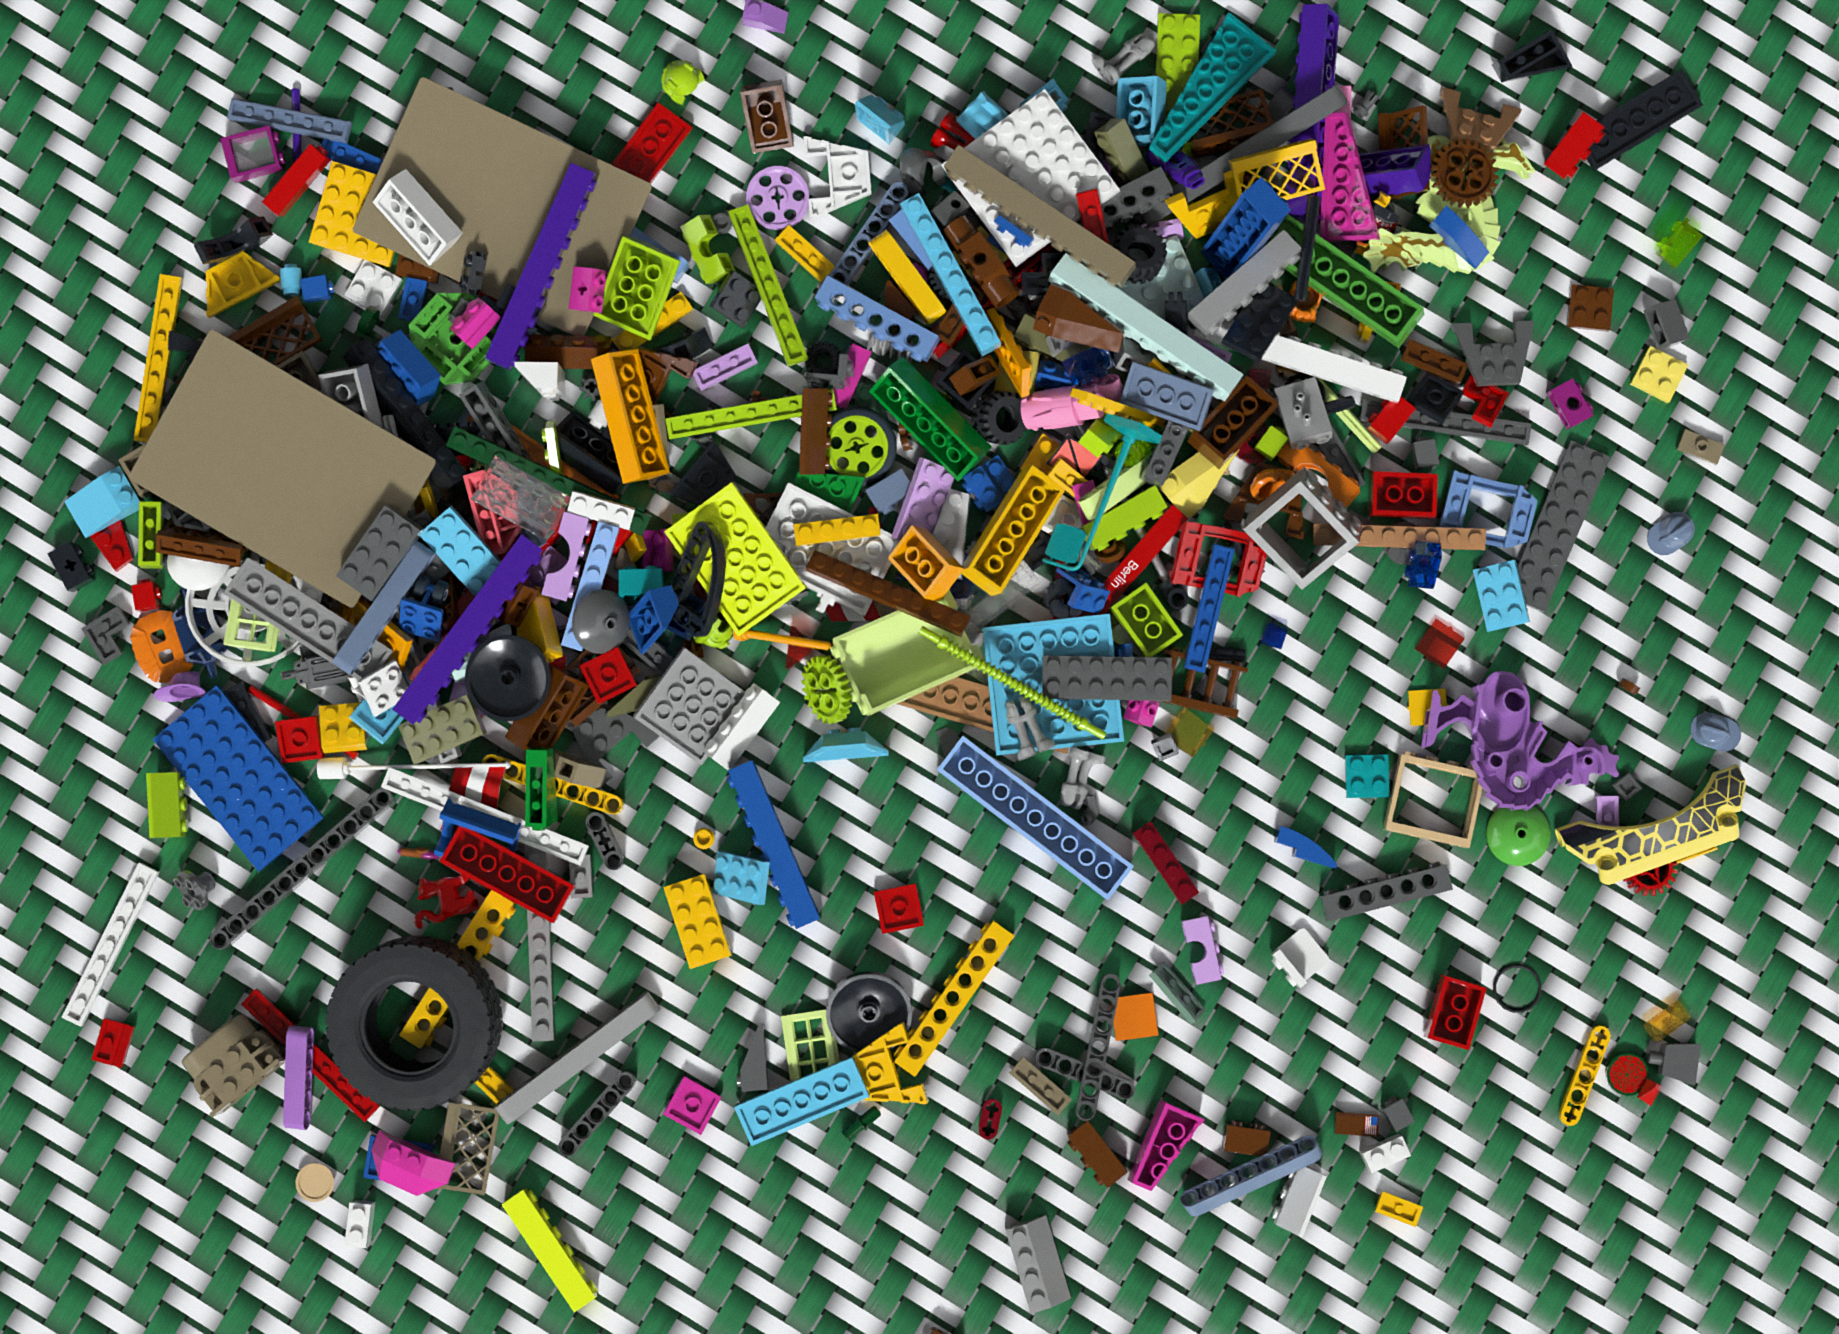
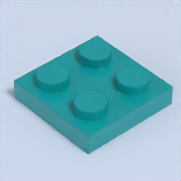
[1345,754,1390,798]

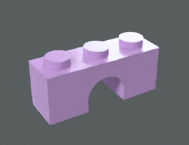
[1181,916,1224,985]

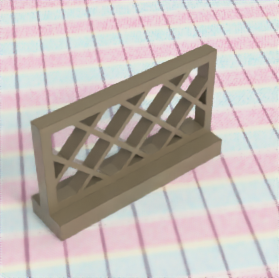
[436,1101,499,1195]

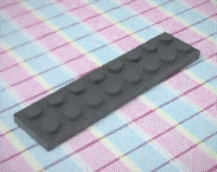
[1517,440,1610,613]

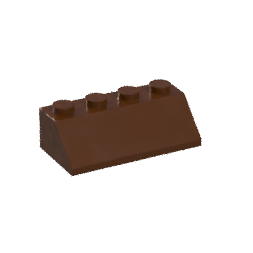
[799,386,833,475]
[505,664,589,751]

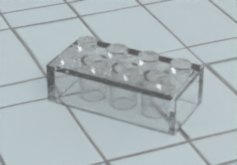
[471,456,571,541]

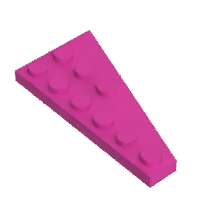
[1320,112,1380,242]

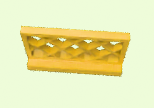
[1229,138,1325,200]

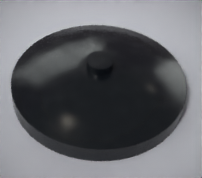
[465,635,552,721]
[826,971,912,1053]

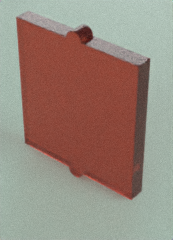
[1415,619,1465,669]

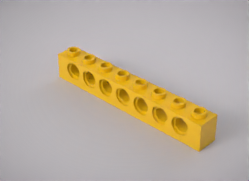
[399,890,516,1049]
[894,921,1014,1077]

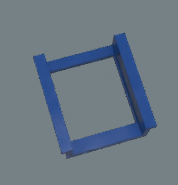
[434,797,521,857]

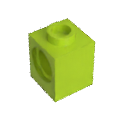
[1254,426,1288,461]

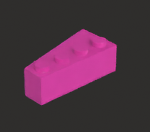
[1127,1100,1205,1191]

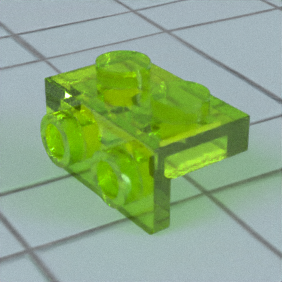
[1655,217,1703,270]

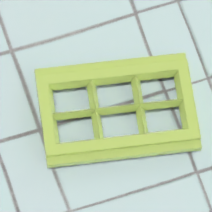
[223,570,279,652]
[781,1009,839,1082]

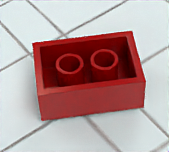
[1368,471,1438,519]
[1423,975,1487,1050]

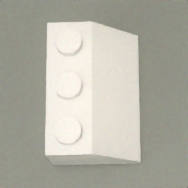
[515,362,565,401]
[1272,1166,1327,1237]

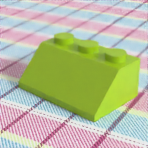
[146,772,189,838]

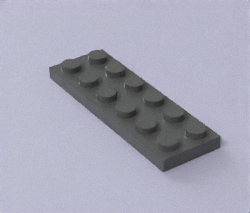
[1042,656,1172,701]

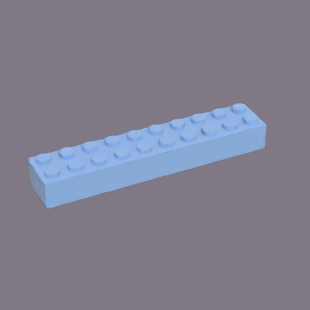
[937,736,1134,900]

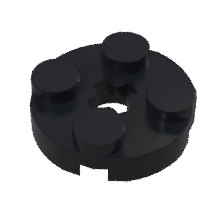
[1044,577,1083,619]

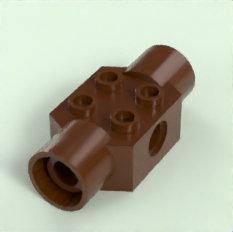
[942,215,1020,309]

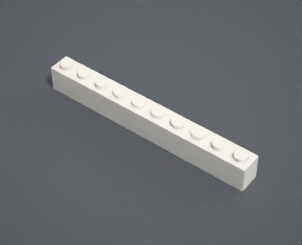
[1194,317,1407,403]

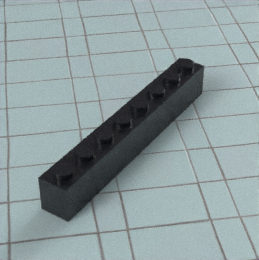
[343,338,468,494]

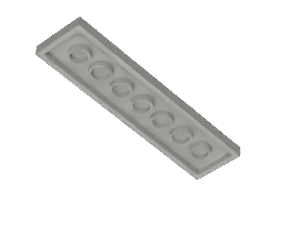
[223,557,393,680]

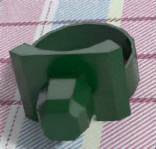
[354,306,383,344]

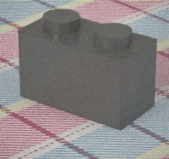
[1643,299,1690,350]

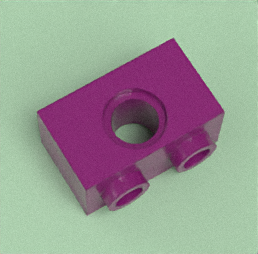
[1546,378,1593,430]

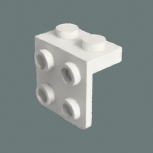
[1270,928,1329,988]

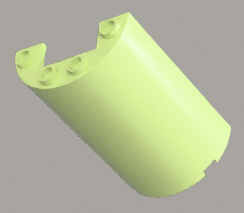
[830,590,987,716]

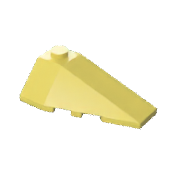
[1159,450,1239,519]

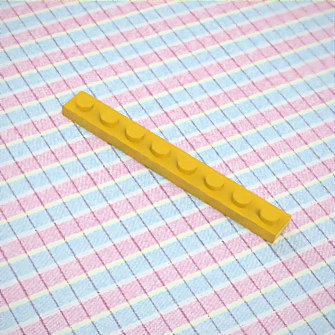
[134,274,183,443]

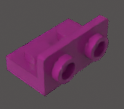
[642,529,673,573]

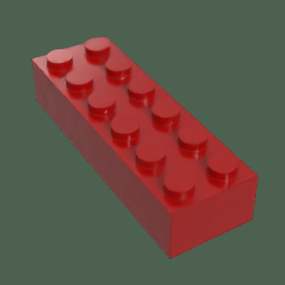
[439,826,576,924]

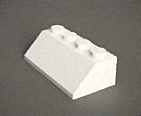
[373,169,463,266]

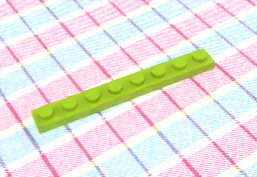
[728,205,808,367]
[665,389,837,439]

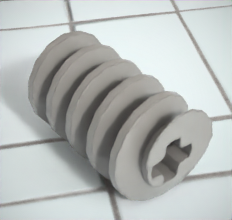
[867,332,913,361]

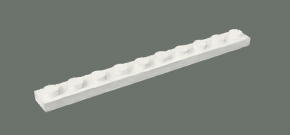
[381,767,589,866]

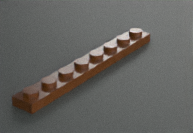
[806,550,971,637]

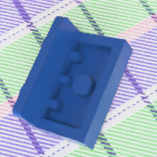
[1035,360,1082,389]

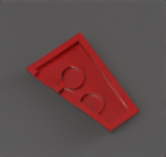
[90,519,134,572]

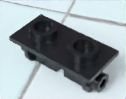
[459,250,487,295]

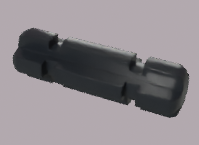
[1208,647,1246,661]

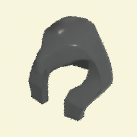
[900,147,947,196]

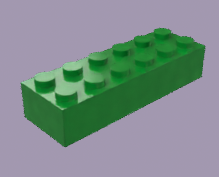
[869,356,992,482]

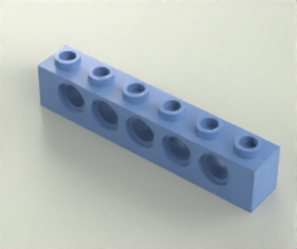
[815,275,940,362]

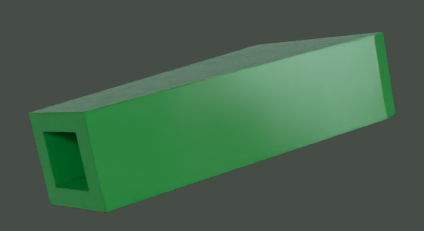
[525,747,558,831]

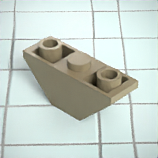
[553,748,607,789]

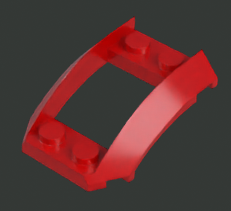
[1169,521,1267,597]

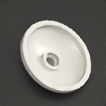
[167,531,230,591]

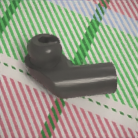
[1080,794,1100,825]

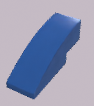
[1429,205,1489,269]
[1274,826,1337,868]

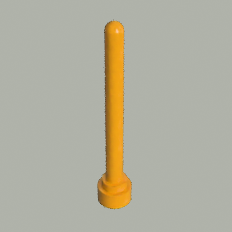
[734,628,832,650]

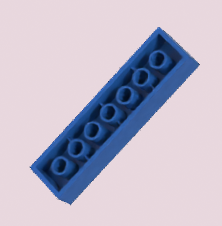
[1200,177,1291,280]
[726,760,821,929]

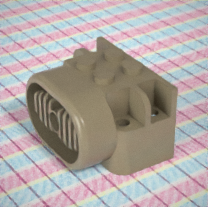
[182,1014,286,1117]

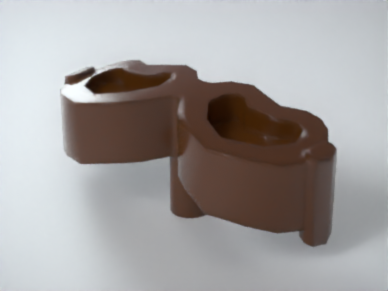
[899,422,913,451]

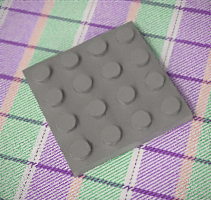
[633,647,745,766]

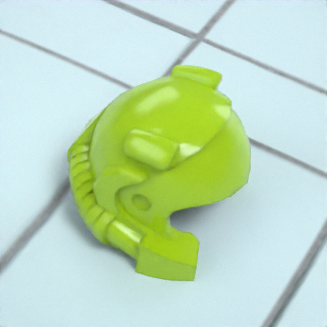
[661,60,705,105]
[693,609,734,649]

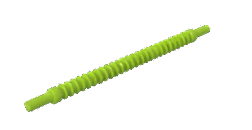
[918,626,1106,740]

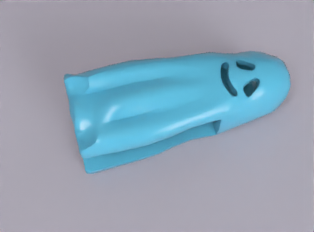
[956,91,1008,139]

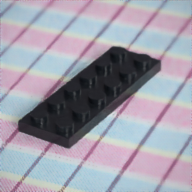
[1586,70,1703,171]

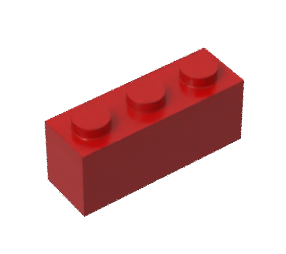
[1544,112,1605,180]

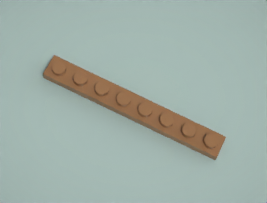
[1313,524,1486,550]

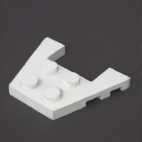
[803,136,872,219]

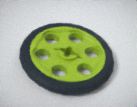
[825,407,897,487]

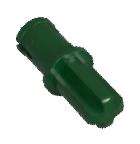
[841,1106,881,1142]

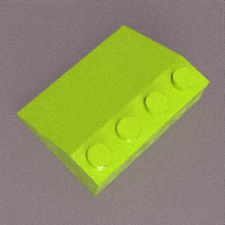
[593,236,681,340]

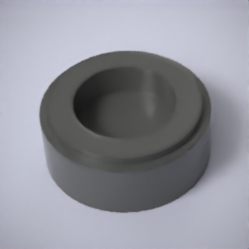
[712,212,732,235]

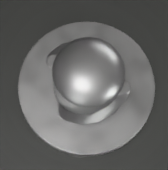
[174,870,216,910]

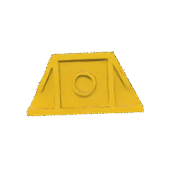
[206,251,281,318]

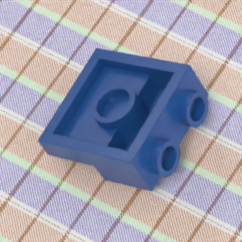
[962,455,1015,514]

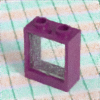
[220,125,285,183]

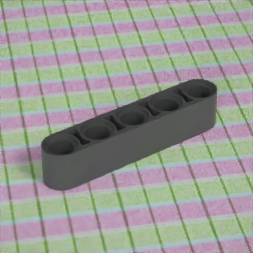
[1035,1047,1135,1100]
[558,1070,637,1157]

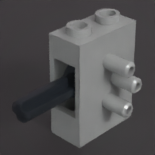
[1274,377,1355,450]

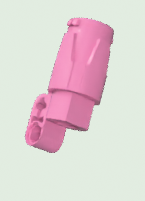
[1021,374,1124,431]

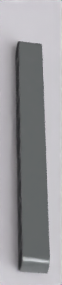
[1139,84,1348,226]
[210,788,395,949]

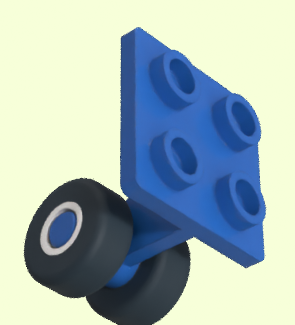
[399,575,450,642]

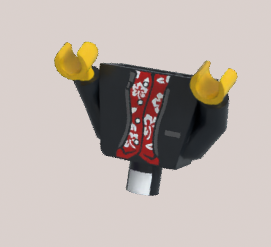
[1354,191,1402,255]

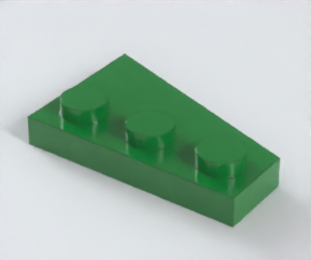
[793,472,865,513]

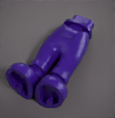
[1146,146,1205,189]

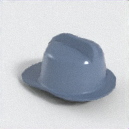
[1647,512,1695,555]
[1690,712,1741,752]

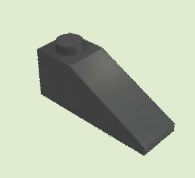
[737,1024,769,1092]

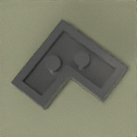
[81,606,131,665]

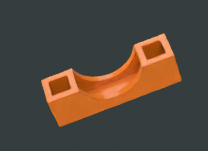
[1277,441,1360,507]

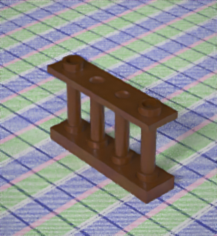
[1159,646,1248,719]

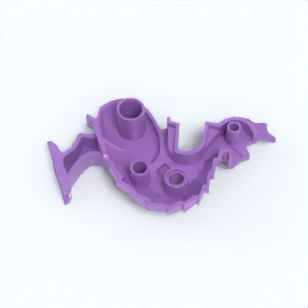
[1421,671,1619,811]

